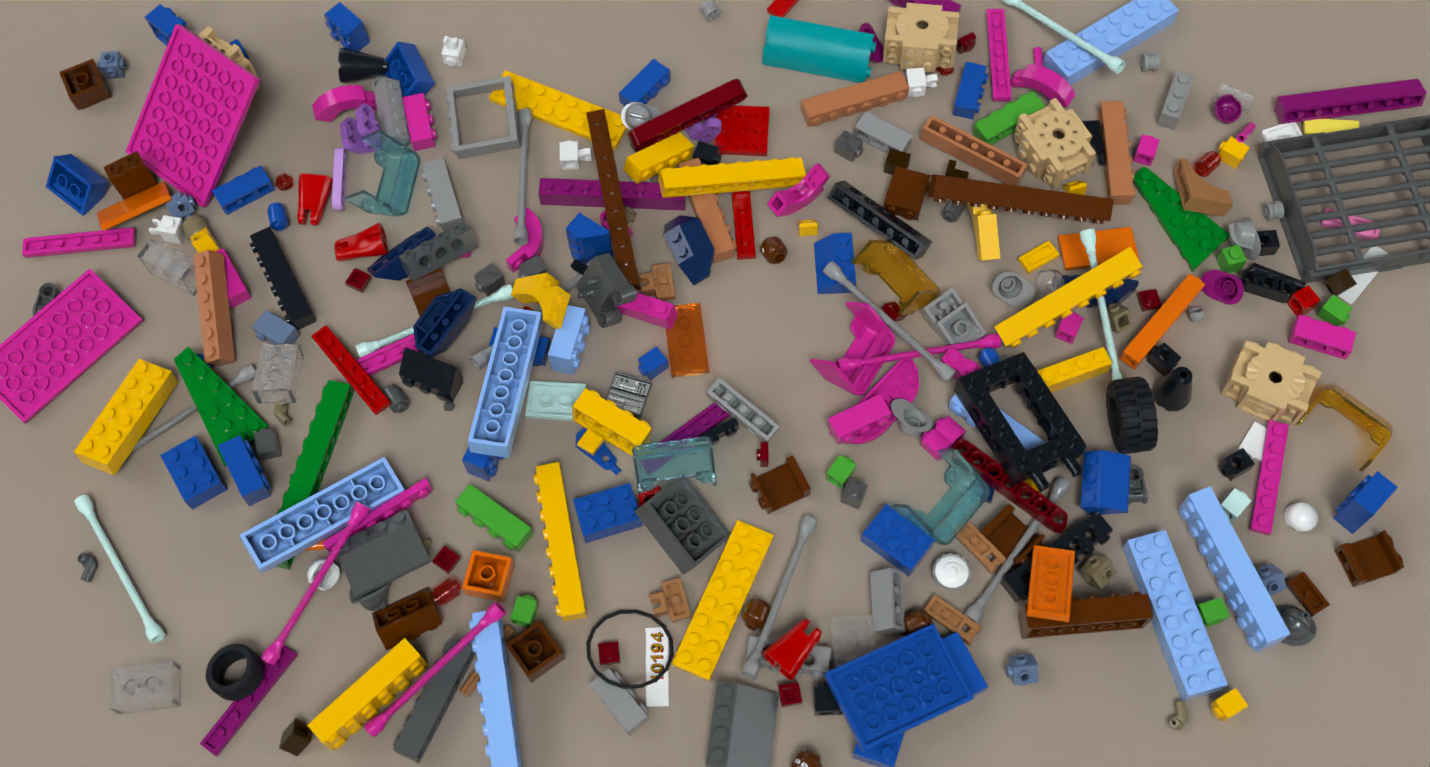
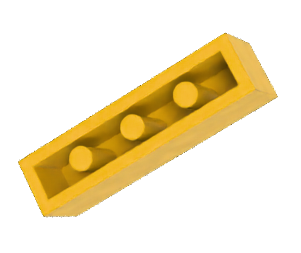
[623,132,694,184]
[1037,347,1112,393]

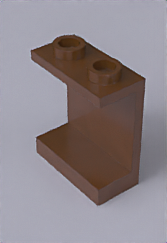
[104,151,158,200]
[883,166,931,221]
[406,267,450,316]
[749,455,811,514]
[981,503,1045,568]
[1335,530,1404,587]

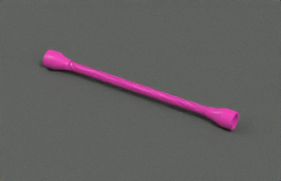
[836,333,1001,373]
[261,502,371,666]
[364,601,507,737]

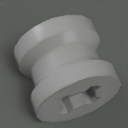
[699,0,721,22]
[1141,53,1160,72]
[1262,200,1284,221]

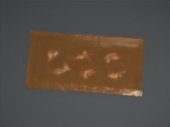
[665,303,709,378]

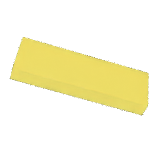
[1302,119,1360,135]

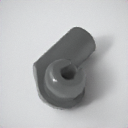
[77,553,97,582]

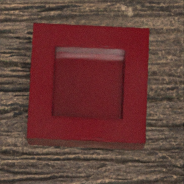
[956,32,976,54]
[345,268,372,293]
[1137,289,1162,312]
[882,302,907,322]
[757,442,769,467]
[432,546,461,574]
[598,641,621,666]
[778,682,803,708]

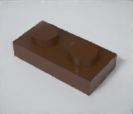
[1285,571,1330,617]

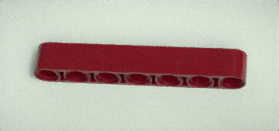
[627,79,747,151]
[953,439,1068,533]

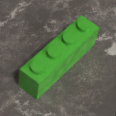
[972,91,1046,145]
[455,484,533,552]

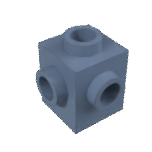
[98,51,126,79]
[165,192,196,219]
[1256,563,1286,596]
[1005,654,1038,686]

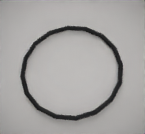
[586,610,674,689]

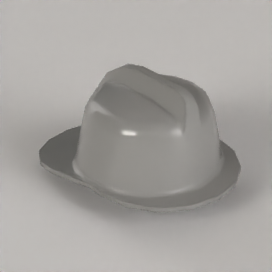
[621,102,662,130]
[1228,217,1261,260]
[992,271,1034,307]
[891,399,933,437]

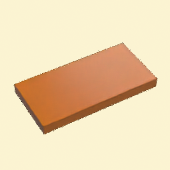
[97,181,171,231]
[1057,227,1139,271]
[1026,545,1075,622]

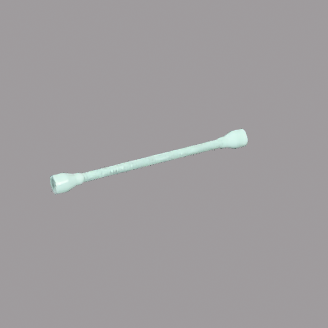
[1001,0,1126,74]
[1079,229,1123,380]
[355,284,514,358]
[74,494,166,644]

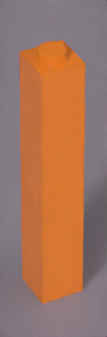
[1119,274,1205,370]

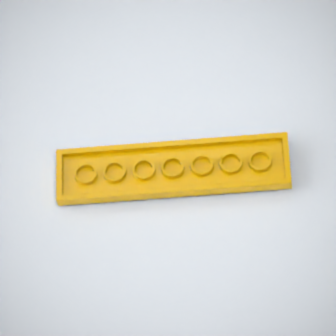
[489,70,628,150]
[672,520,774,681]

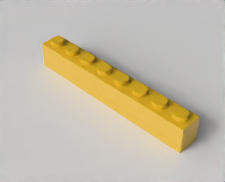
[658,157,806,198]
[994,247,1143,348]
[533,462,587,622]

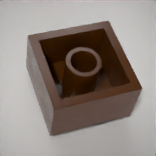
[59,59,111,110]
[505,620,565,683]

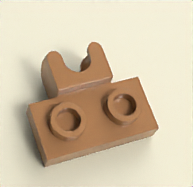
[639,263,676,301]
[649,578,691,623]

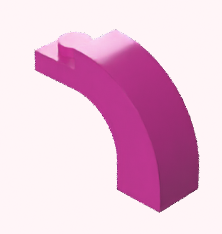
[1010,64,1076,107]
[312,85,377,122]
[767,164,830,217]
[506,207,544,273]

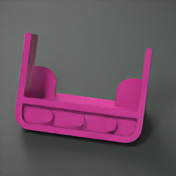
[809,301,895,396]

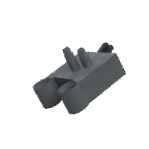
[571,253,637,328]

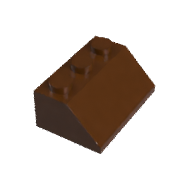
[372,587,443,651]

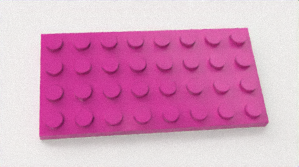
[0,268,143,424]

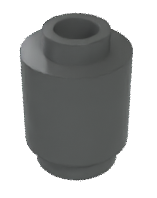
[941,200,966,223]
[382,384,409,413]

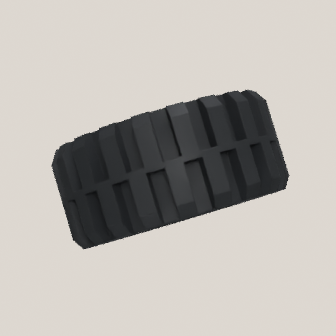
[1106,376,1158,454]

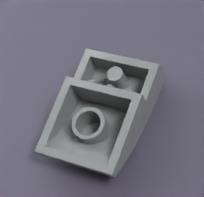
[919,287,987,352]

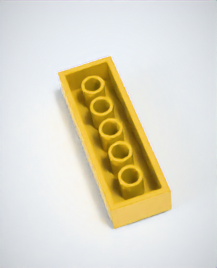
[74,359,178,476]
[307,638,428,751]

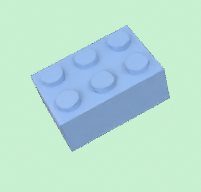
[548,305,591,375]

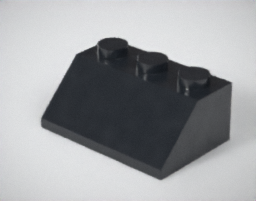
[399,347,463,402]

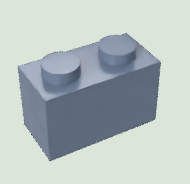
[252,310,300,353]

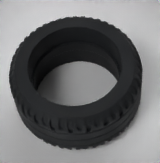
[205,643,264,701]

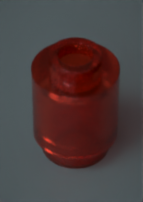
[1194,151,1221,177]
[430,578,462,606]

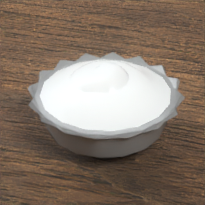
[932,553,972,591]

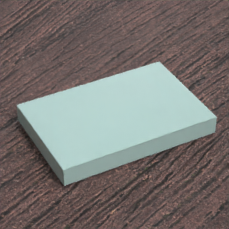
[525,381,587,421]

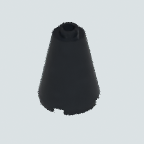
[338,47,388,83]
[1152,367,1193,411]

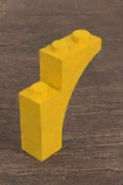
[967,202,1000,261]
[511,272,571,329]

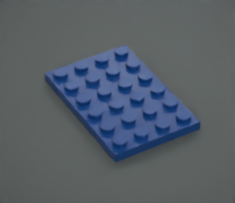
[824,624,974,752]

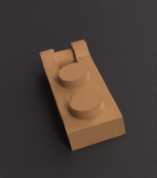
[952,519,1006,574]
[923,595,982,645]

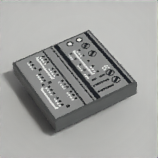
[606,372,652,418]

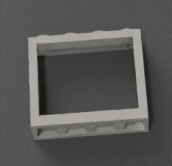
[446,76,521,159]

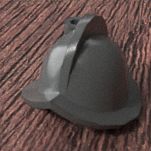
[349,582,392,611]
[1277,605,1317,646]

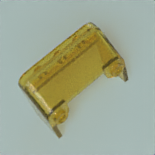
[851,240,940,315]
[1296,384,1393,472]

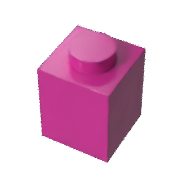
[1133,134,1160,166]
[1055,312,1084,344]

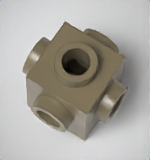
[1102,303,1134,334]
[1079,554,1117,590]

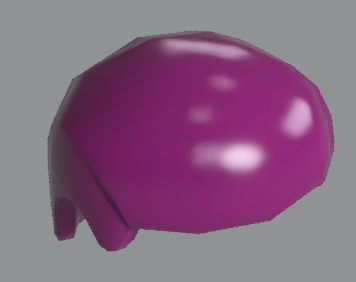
[1214,94,1242,124]

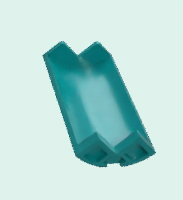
[762,15,876,83]

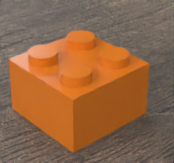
[462,550,515,603]

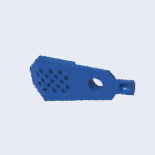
[576,428,622,475]

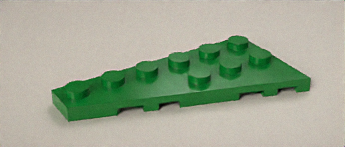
[1132,166,1230,273]
[174,347,269,467]

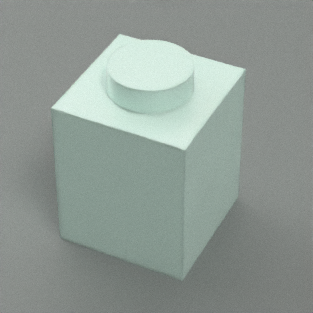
[1221,488,1252,523]

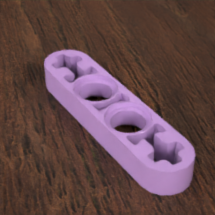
[332,147,347,211]

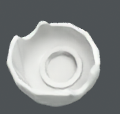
[1284,502,1318,532]
[307,558,340,591]

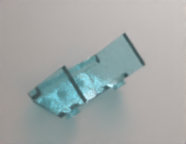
[345,130,420,217]
[632,437,717,494]
[891,449,990,545]

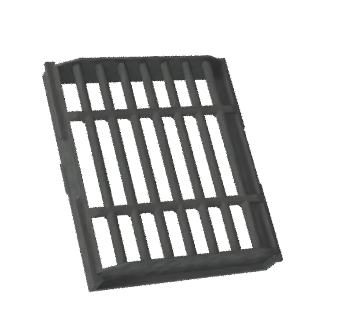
[1258,115,1430,283]

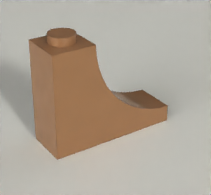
[1173,158,1233,217]

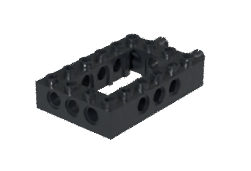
[953,352,1087,492]

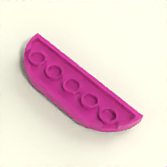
[830,359,919,444]

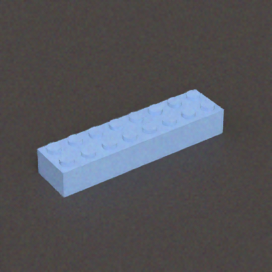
[1043,0,1179,85]
[468,307,543,458]
[240,457,404,574]
[1179,486,1290,653]
[1122,530,1228,701]
[469,611,522,767]

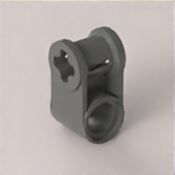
[33,283,61,316]
[1128,465,1148,505]

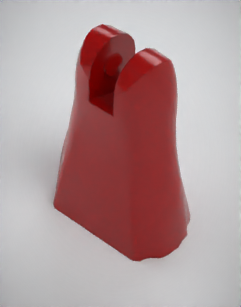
[297,173,333,226]
[334,223,389,261]
[762,618,822,680]

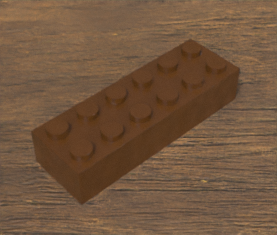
[1018,591,1153,639]

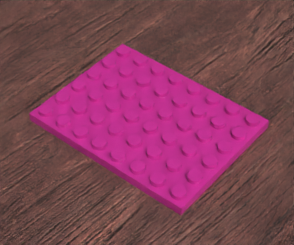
[125,24,261,207]

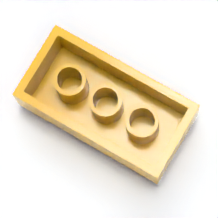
[572,388,652,459]

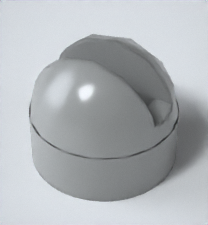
[1188,306,1205,322]

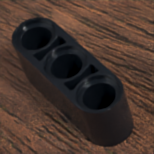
[1240,268,1297,303]

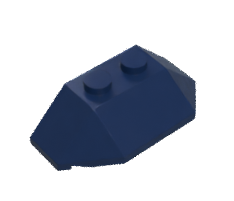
[664,215,715,286]
[367,226,436,281]
[1059,275,1139,308]
[413,288,477,357]

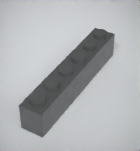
[393,637,476,764]

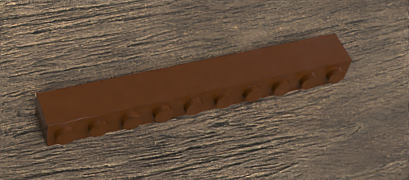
[586,109,641,291]
[928,174,1114,224]

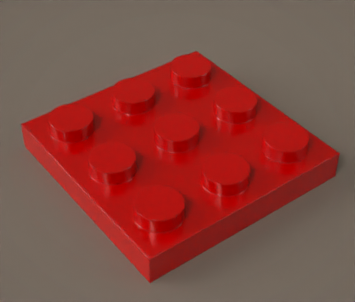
[714,105,770,156]

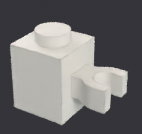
[441,36,466,67]
[905,68,938,97]
[560,140,592,170]
[148,215,185,244]

